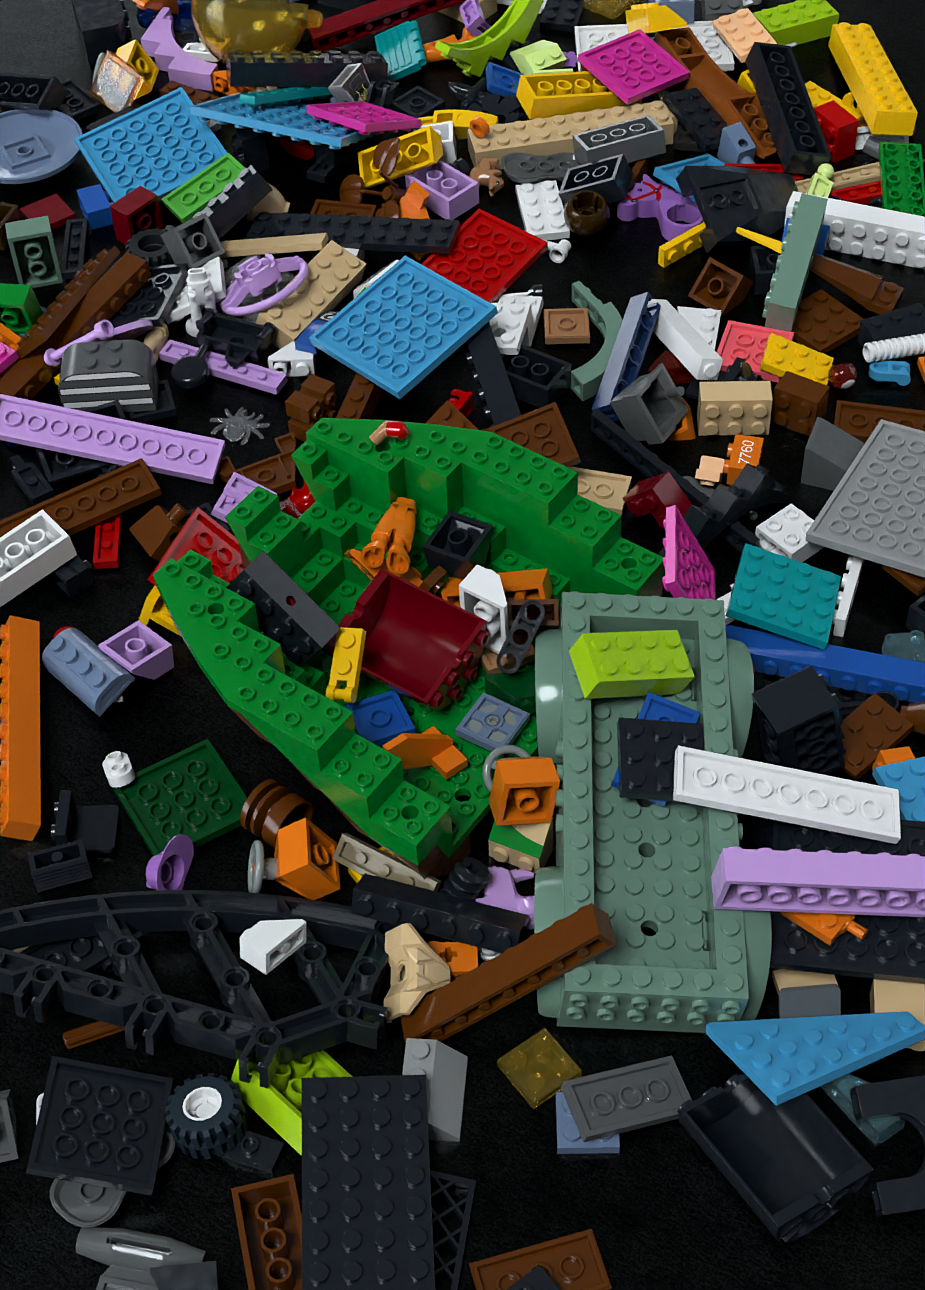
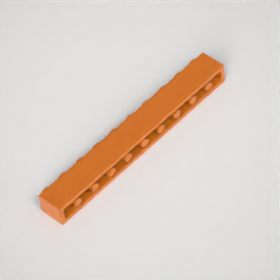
[0,615,41,841]

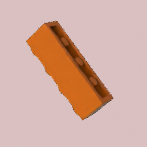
[441,568,553,608]

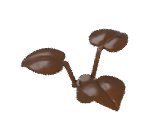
[339,138,406,218]

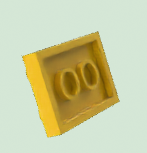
[759,333,834,385]

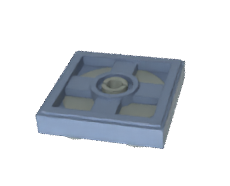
[455,692,530,757]

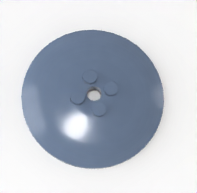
[0,109,83,184]

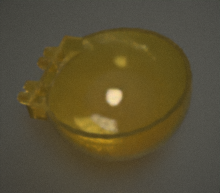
[191,0,323,64]

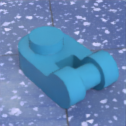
[868,360,911,386]

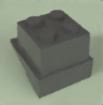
[610,363,689,445]

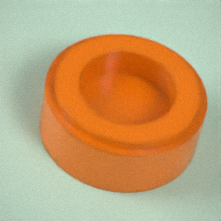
[470,116,490,138]

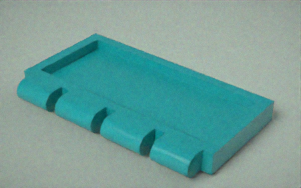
[374,20,427,82]

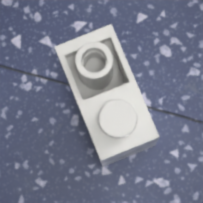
[268,342,316,377]

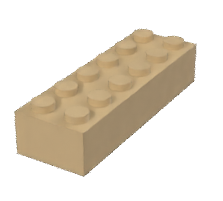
[256,240,367,349]

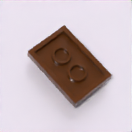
[841,693,914,780]

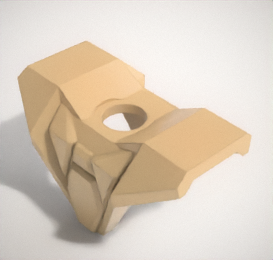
[384,923,451,1023]

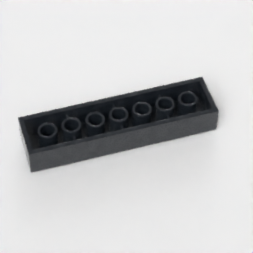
[745,42,831,175]
[226,50,388,87]

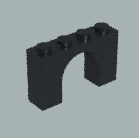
[849,1075,925,1218]

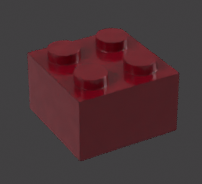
[110,186,164,245]

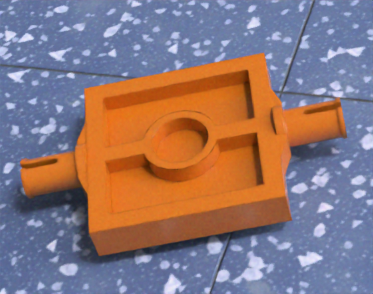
[780,912,868,946]

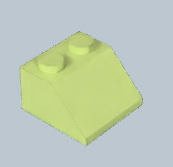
[510,40,567,75]

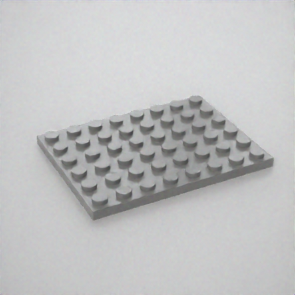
[805,419,925,578]

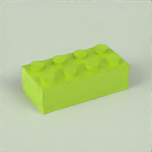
[753,0,839,45]
[569,630,695,699]

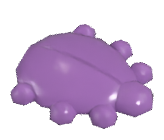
[563,51,577,68]

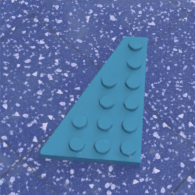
[706,1011,925,1106]

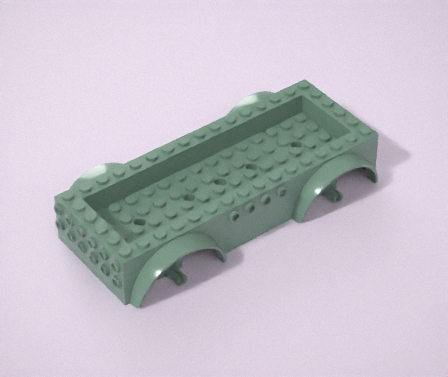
[534,591,772,1033]

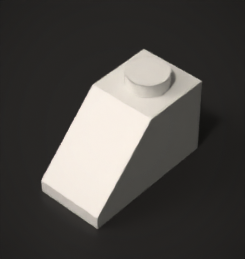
[240,919,306,975]

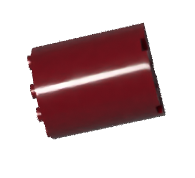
[321,568,490,711]

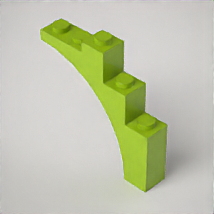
[434,0,544,78]

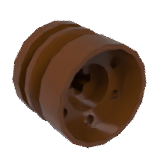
[240,779,314,849]

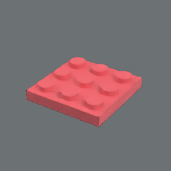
[717,320,794,383]

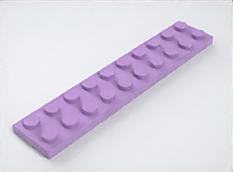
[0,394,225,484]

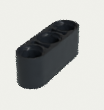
[496,600,545,674]

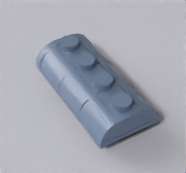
[41,628,135,717]

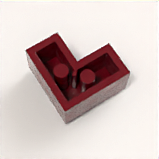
[622,472,692,532]

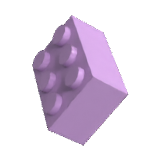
[405,160,479,220]

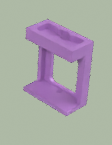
[459,0,491,37]

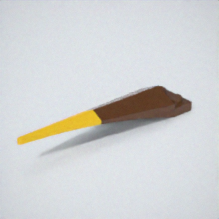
[736,227,904,314]

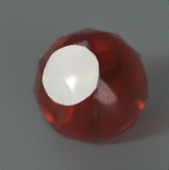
[828,363,857,390]

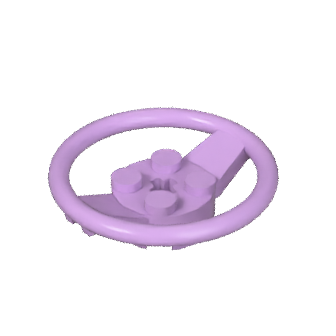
[220,253,309,316]

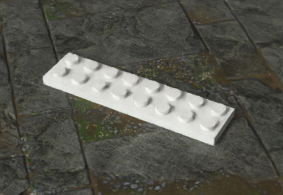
[673,746,901,844]

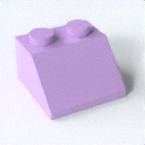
[99,620,174,680]

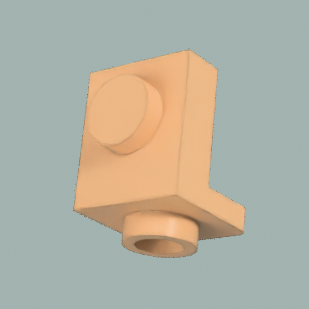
[695,455,725,486]

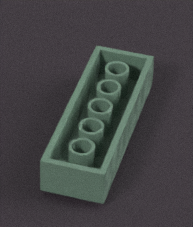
[762,193,828,332]

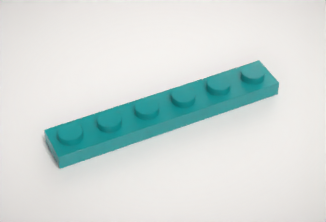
[240,87,332,108]

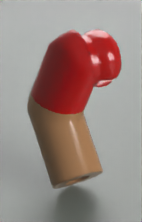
[369,420,409,446]

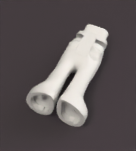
[185,268,221,337]

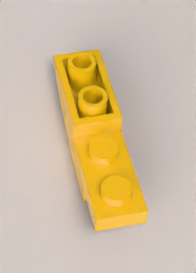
[418,110,498,139]

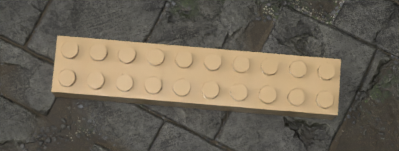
[467,101,674,170]

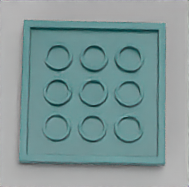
[725,543,841,650]

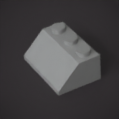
[402,1038,468,1142]

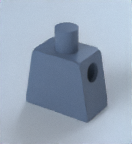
[717,122,756,164]

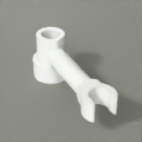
[524,230,571,263]

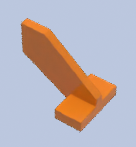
[399,181,430,261]
[382,726,468,780]

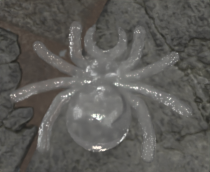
[210,407,270,445]

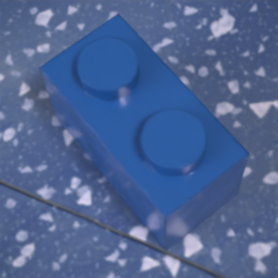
[76,184,113,230]

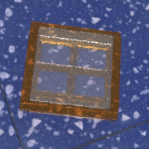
[89,51,145,112]

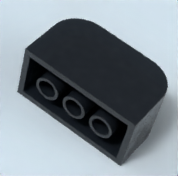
[72,0,132,65]

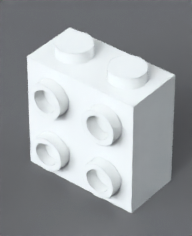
[755,504,824,563]

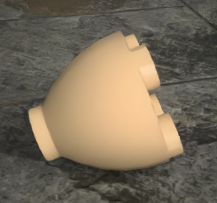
[246,183,290,222]

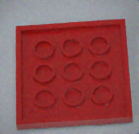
[147,507,245,587]

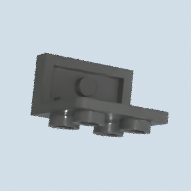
[779,984,841,1019]

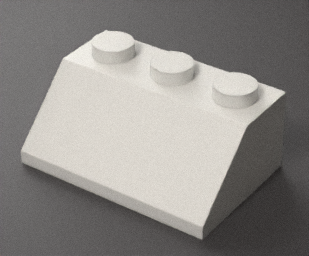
[459,565,510,658]

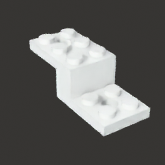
[489,295,544,355]

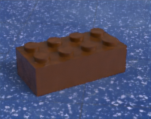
[231,1174,302,1290]

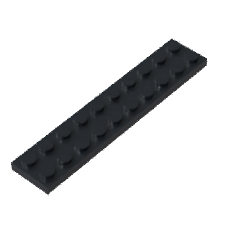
[246,212,460,254]

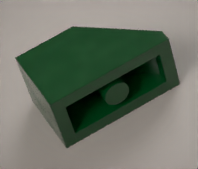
[485,670,536,714]

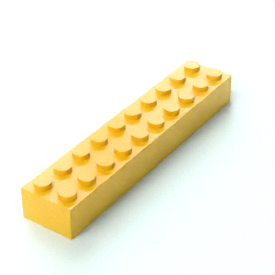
[828,22,918,136]

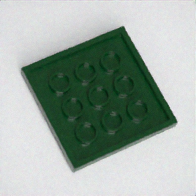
[112,739,247,856]

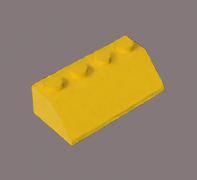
[625,2,687,34]
[357,126,443,189]

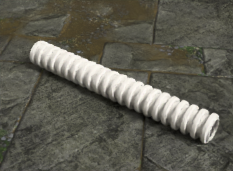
[863,333,925,363]

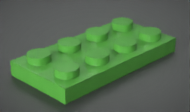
[161,153,245,223]

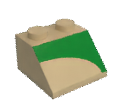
[488,817,553,873]

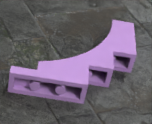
[141,7,219,91]

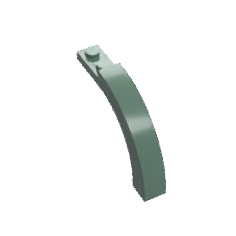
[571,281,623,401]

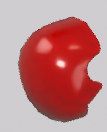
[286,481,316,514]

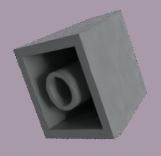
[801,417,865,491]

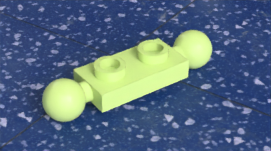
[806,163,834,198]

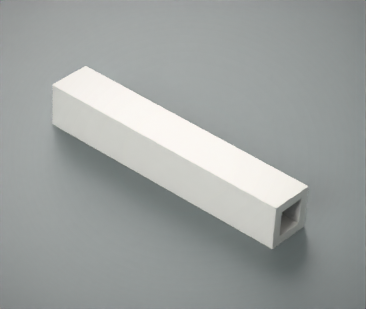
[648,299,723,380]

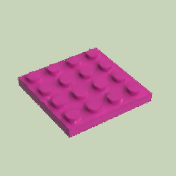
[578,29,690,105]
[306,101,421,135]
[663,505,716,600]

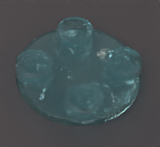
[882,630,925,663]

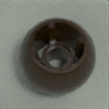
[564,190,610,237]

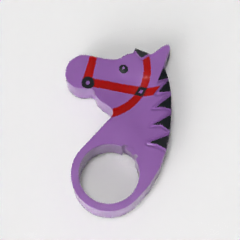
[617,174,704,241]

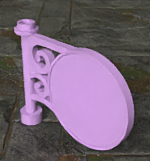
[44,319,153,366]

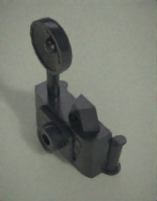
[171,308,277,389]

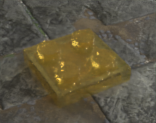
[497,1028,582,1109]

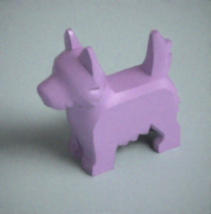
[476,866,535,930]

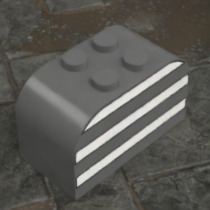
[58,340,159,412]

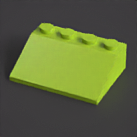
[231,1050,353,1156]

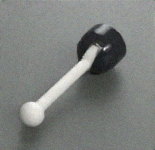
[496,284,544,302]

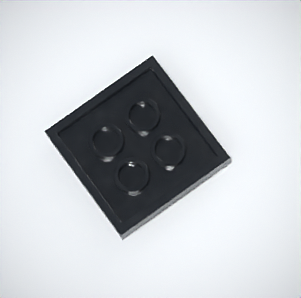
[617,717,704,802]

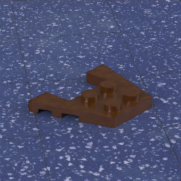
[216,431,297,495]

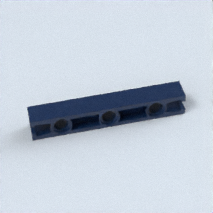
[591,292,661,422]

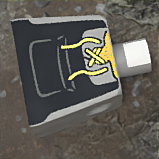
[328,63,370,103]

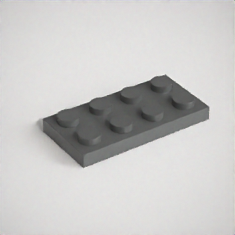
[561,1056,692,1143]

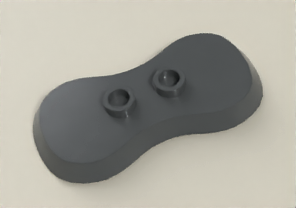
[501,153,581,183]
[50,1124,175,1227]

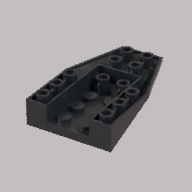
[676,166,799,254]

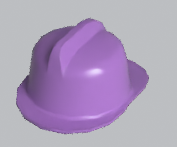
[146,834,194,891]

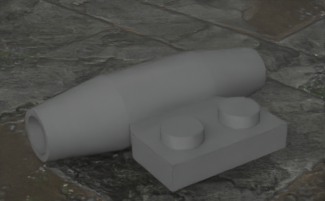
[76,1227,207,1290]

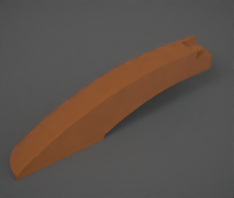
[653,27,777,159]

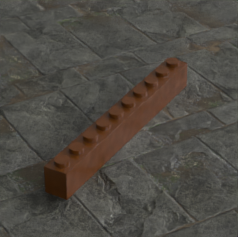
[0,252,152,400]

